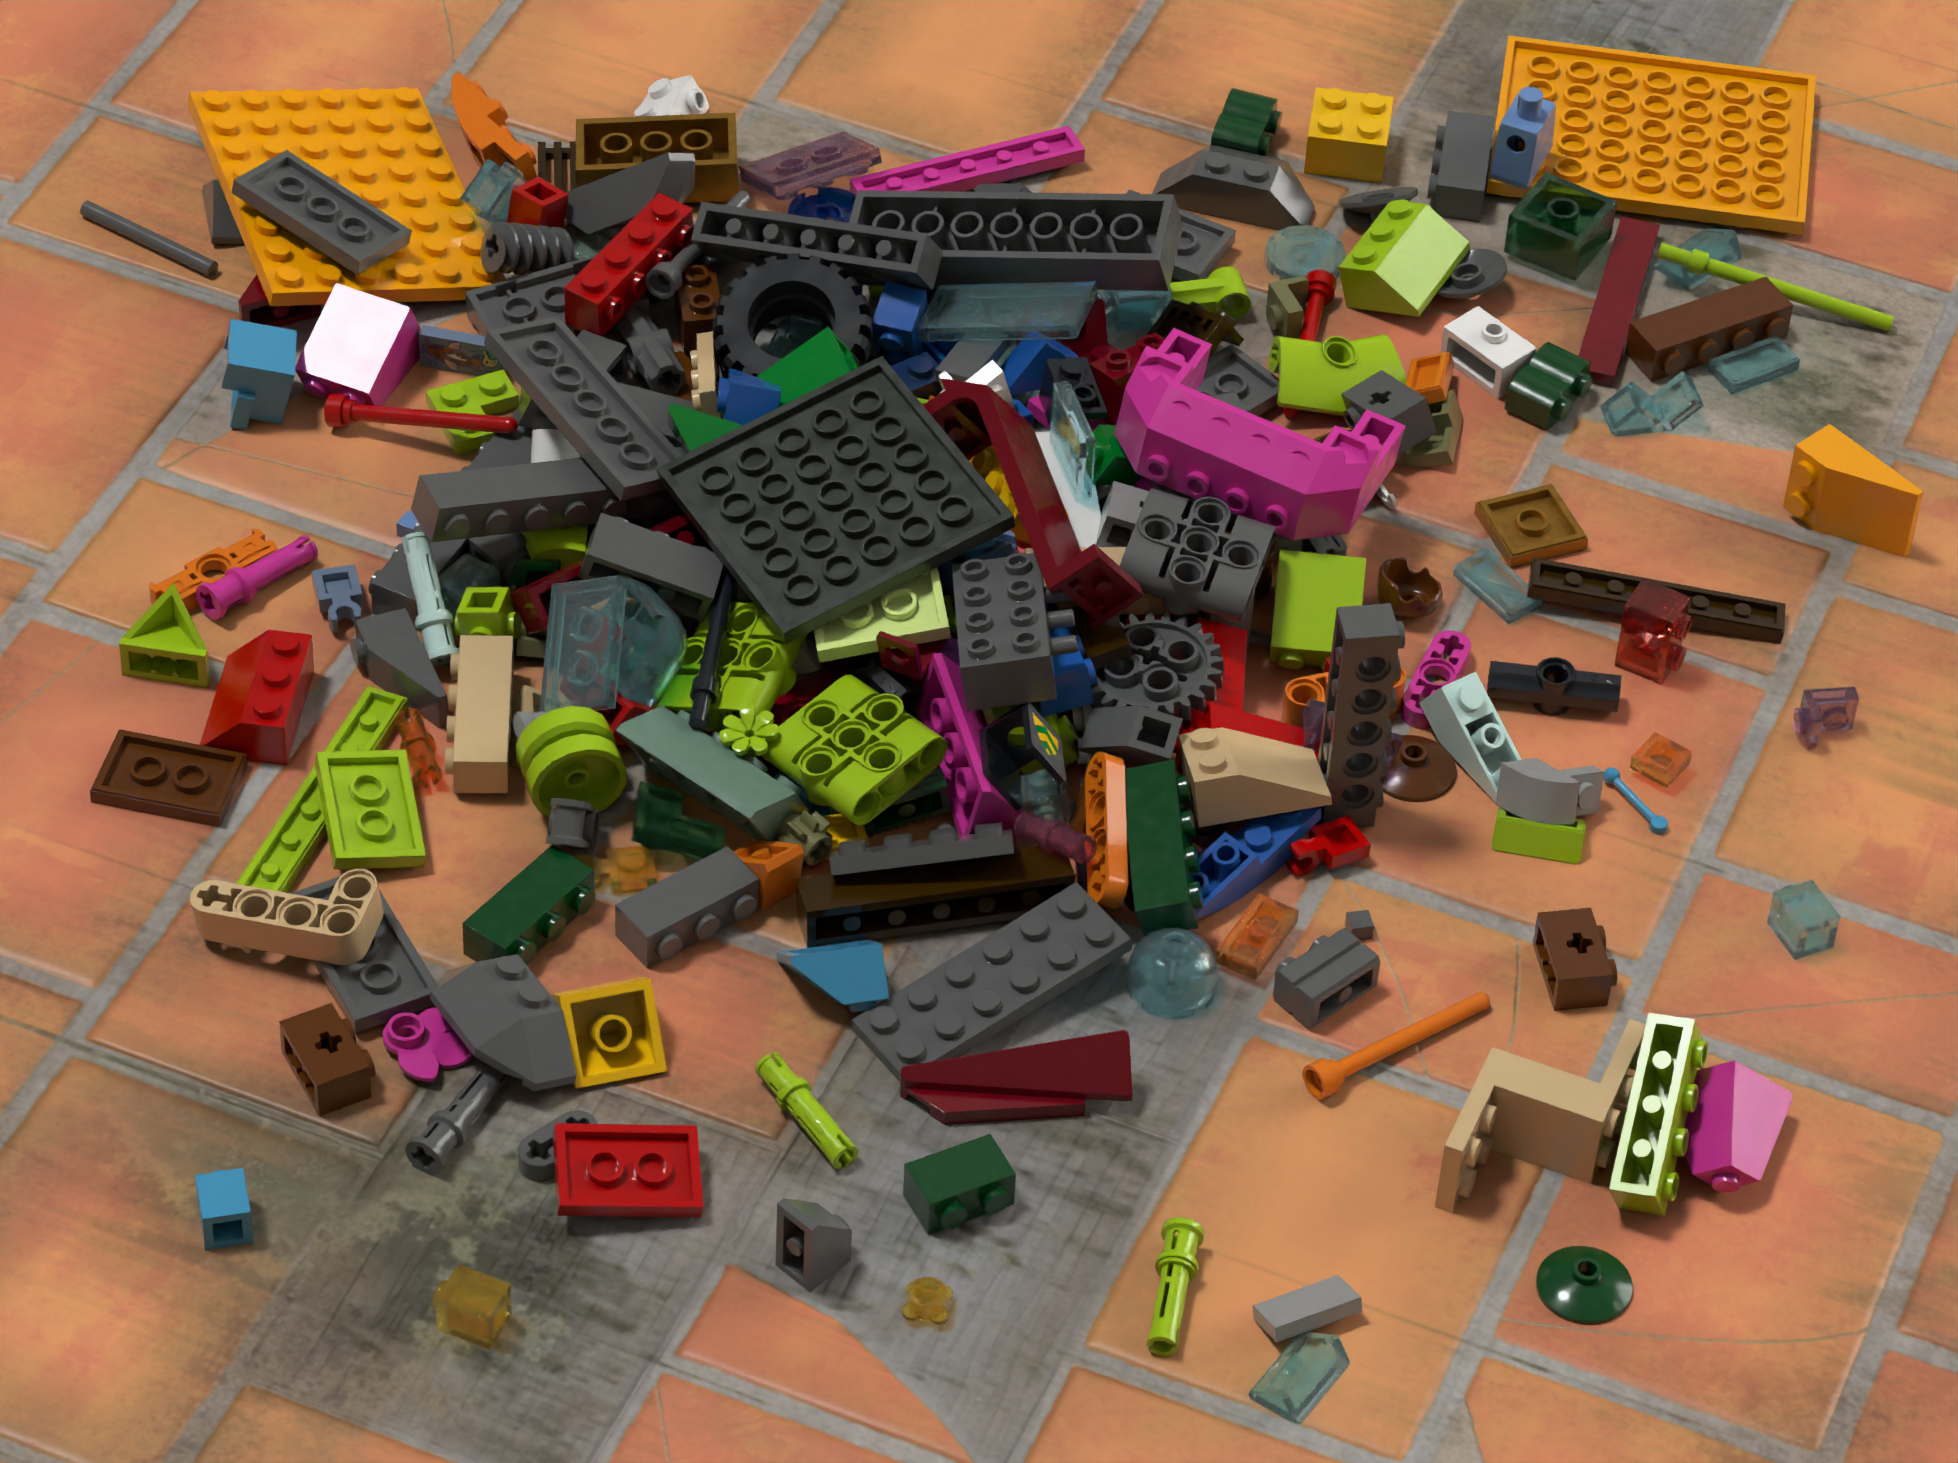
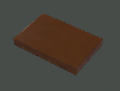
[90,729,248,827]

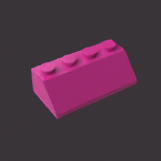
[915,653,1026,844]

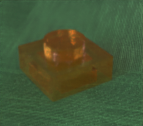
[1629,732,1692,788]

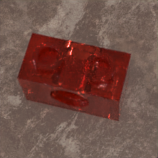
[1614,578,1693,685]

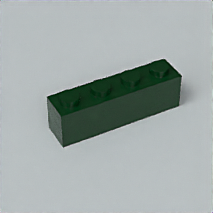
[1125,759,1204,939]

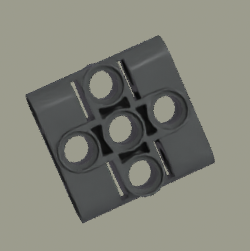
[1120,488,1276,623]

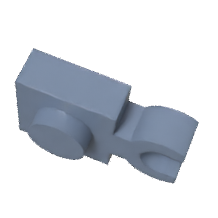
[312,564,363,632]

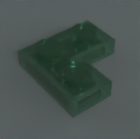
[631,781,725,862]

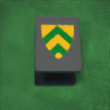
[979,703,1066,811]

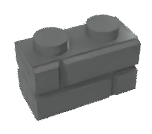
[1273,928,1380,1029]

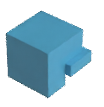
[222,319,297,430]

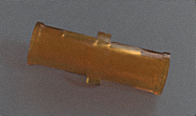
[395,708,442,788]

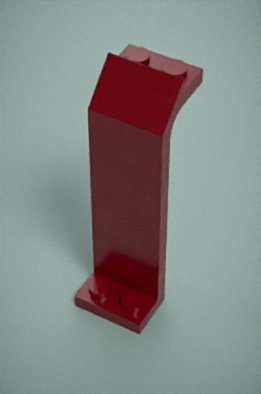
[923,378,1144,629]

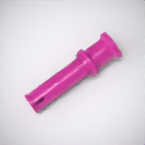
[196,535,318,620]

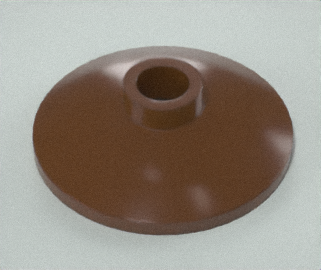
[1380,735,1456,802]

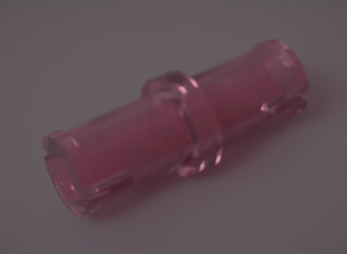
[1014,811,1097,864]

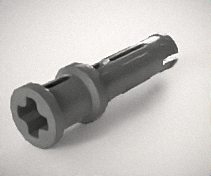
[405,1062,511,1174]

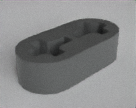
[518,1110,598,1182]

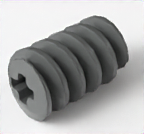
[480,221,574,275]

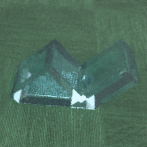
[1600,371,1704,437]

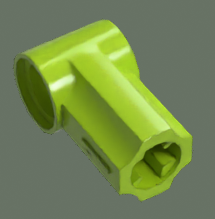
[1165,267,1251,320]

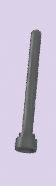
[645,191,751,299]

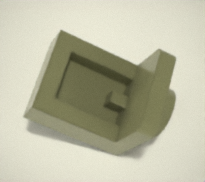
[1266,275,1309,339]

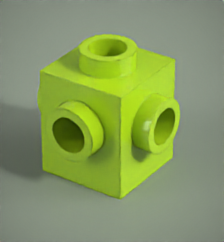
[455,587,521,641]

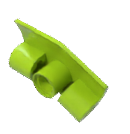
[1269,334,1407,416]

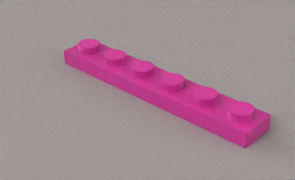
[850,126,1085,199]

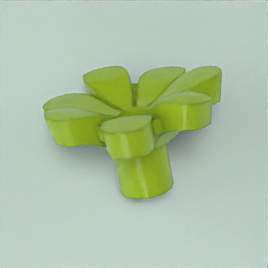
[719,704,778,757]

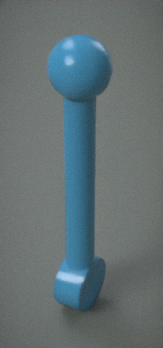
[1603,767,1668,834]

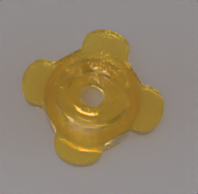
[901,1277,953,1325]

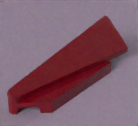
[899,1030,1133,1125]

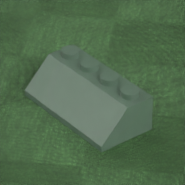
[616,706,809,842]

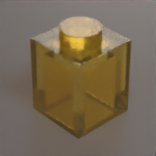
[432,1264,512,1350]

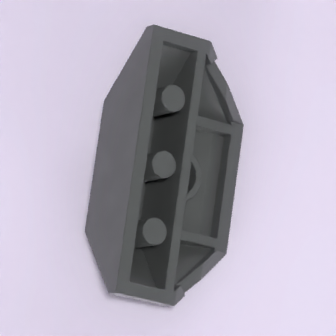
[1152,144,1315,236]
[565,152,696,240]
[430,954,576,1091]

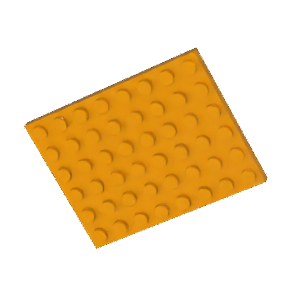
[1486,35,1816,235]
[187,87,506,306]

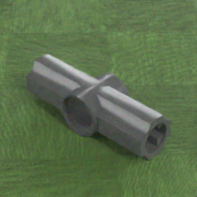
[614,305,686,396]

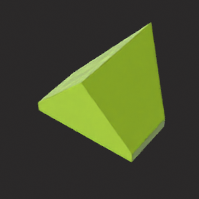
[119,582,210,688]

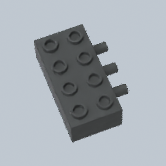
[952,553,1078,711]

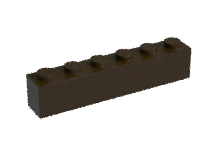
[796,843,1076,948]

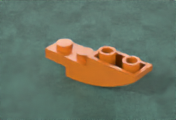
[451,71,537,185]

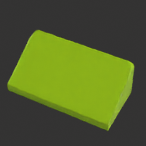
[1491,807,1586,864]

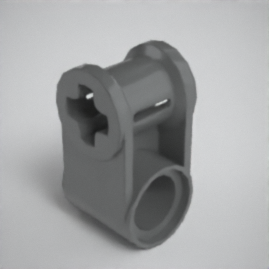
[545,798,599,850]

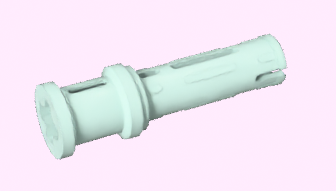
[401,532,459,667]

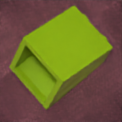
[1269,550,1366,670]

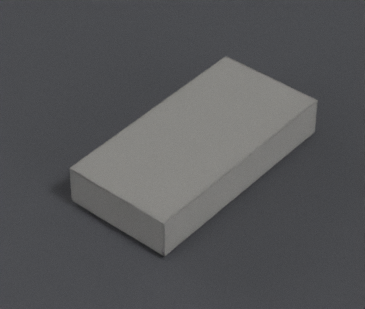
[1253,1275,1362,1342]

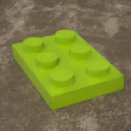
[315,750,426,870]

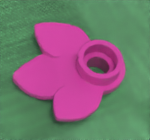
[383,1008,474,1082]

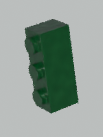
[462,845,596,965]

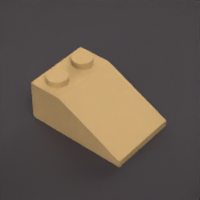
[1178,727,1332,828]

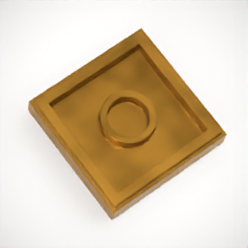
[1474,484,1588,568]

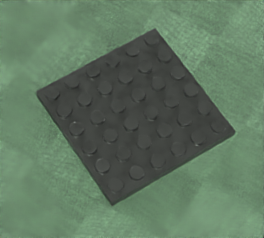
[656,356,1015,644]

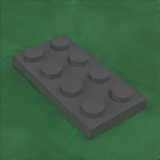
[231,150,412,275]
[829,822,1014,876]
[290,867,437,1033]

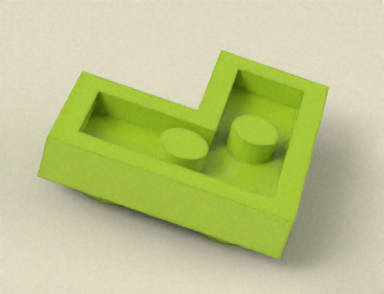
[426,369,519,455]

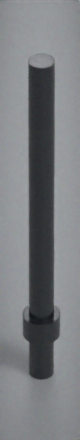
[689,565,736,730]

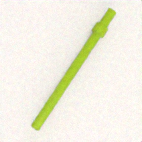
[1657,243,1894,332]

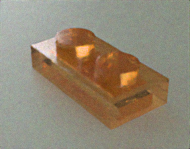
[1215,893,1299,980]

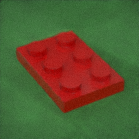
[552,1123,704,1218]

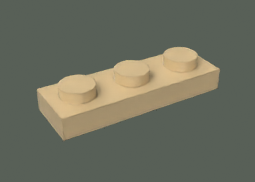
[690,331,723,419]

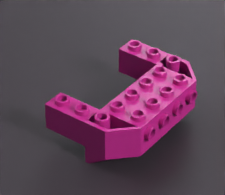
[1114,328,1406,540]

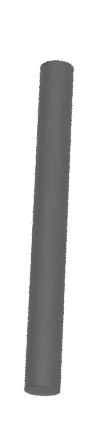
[80,200,218,277]

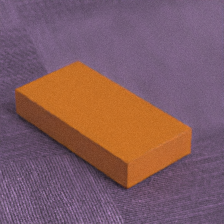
[1405,351,1454,404]

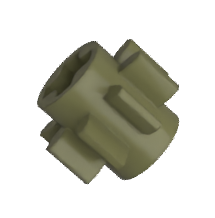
[777,810,833,867]

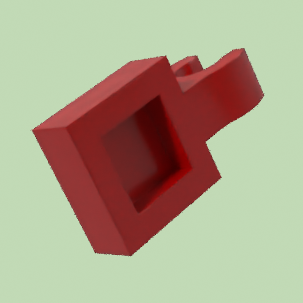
[1286,816,1371,877]

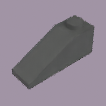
[350,608,448,729]

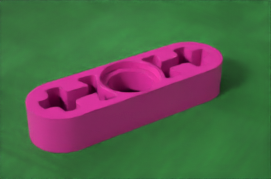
[1401,630,1471,729]

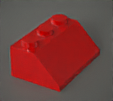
[200,630,314,765]

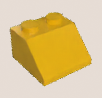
[551,977,667,1089]

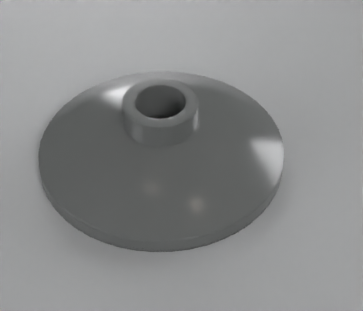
[1339,187,1418,221]
[1436,248,1507,298]

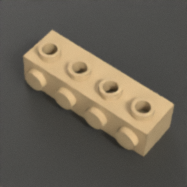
[445,635,514,793]

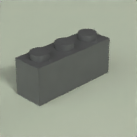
[1427,111,1495,222]
[578,513,724,621]
[615,846,760,969]

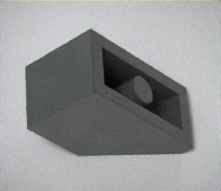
[776,1198,852,1292]

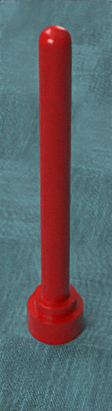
[1283,270,1337,418]
[324,394,518,434]

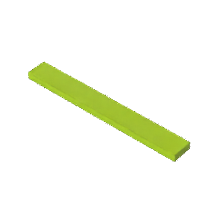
[236,686,408,949]

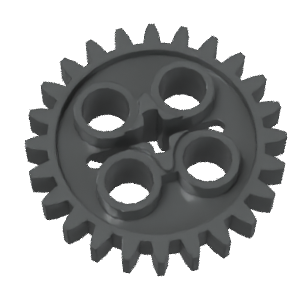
[1085,611,1224,721]

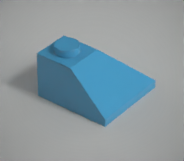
[776,940,889,1012]

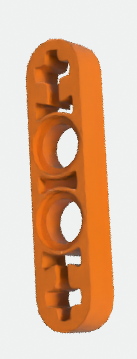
[1085,752,1128,910]

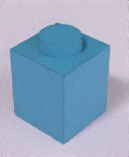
[195,1168,253,1250]

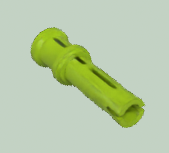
[1146,1217,1205,1356]

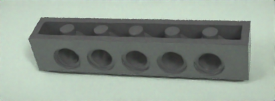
[691,202,943,290]
[1318,603,1405,827]

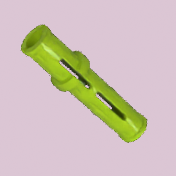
[755,1052,859,1169]

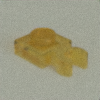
[575,845,657,894]

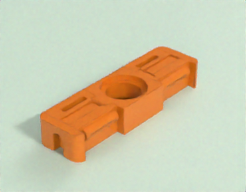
[149,528,277,612]

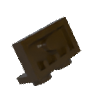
[1146,299,1244,357]

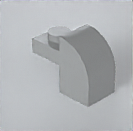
[1496,758,1604,825]

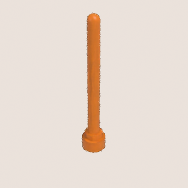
[1302,992,1490,1100]

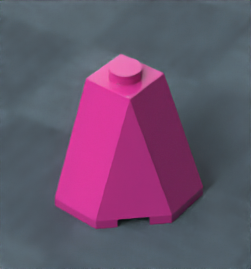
[1684,1060,1792,1192]

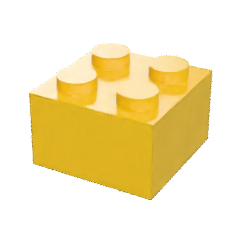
[1304,87,1394,183]

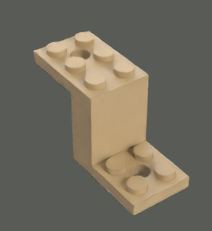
[1435,1019,1646,1213]

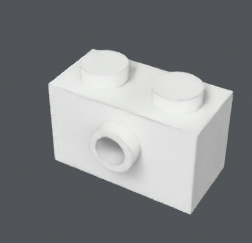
[1440,306,1537,399]

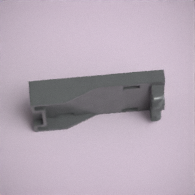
[465,255,649,336]

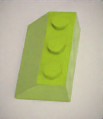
[1338,199,1470,317]

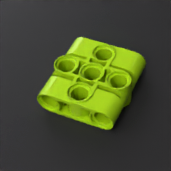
[657,602,809,732]
[762,674,948,826]

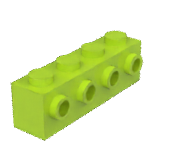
[1609,1013,1708,1216]

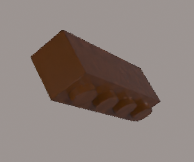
[1625,277,1793,382]

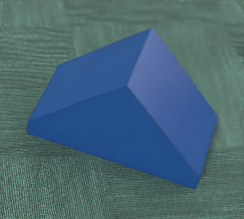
[1000,326,1079,395]

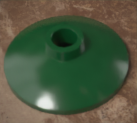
[1536,1246,1633,1325]

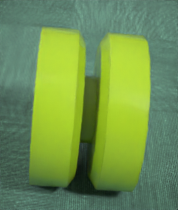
[516,706,627,817]

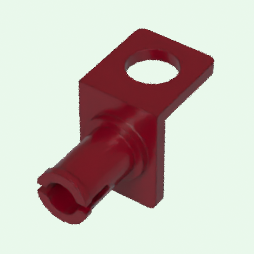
[876,631,948,690]

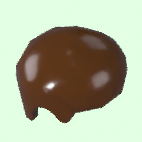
[1377,557,1443,619]

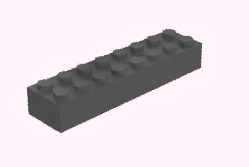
[849,190,1183,291]

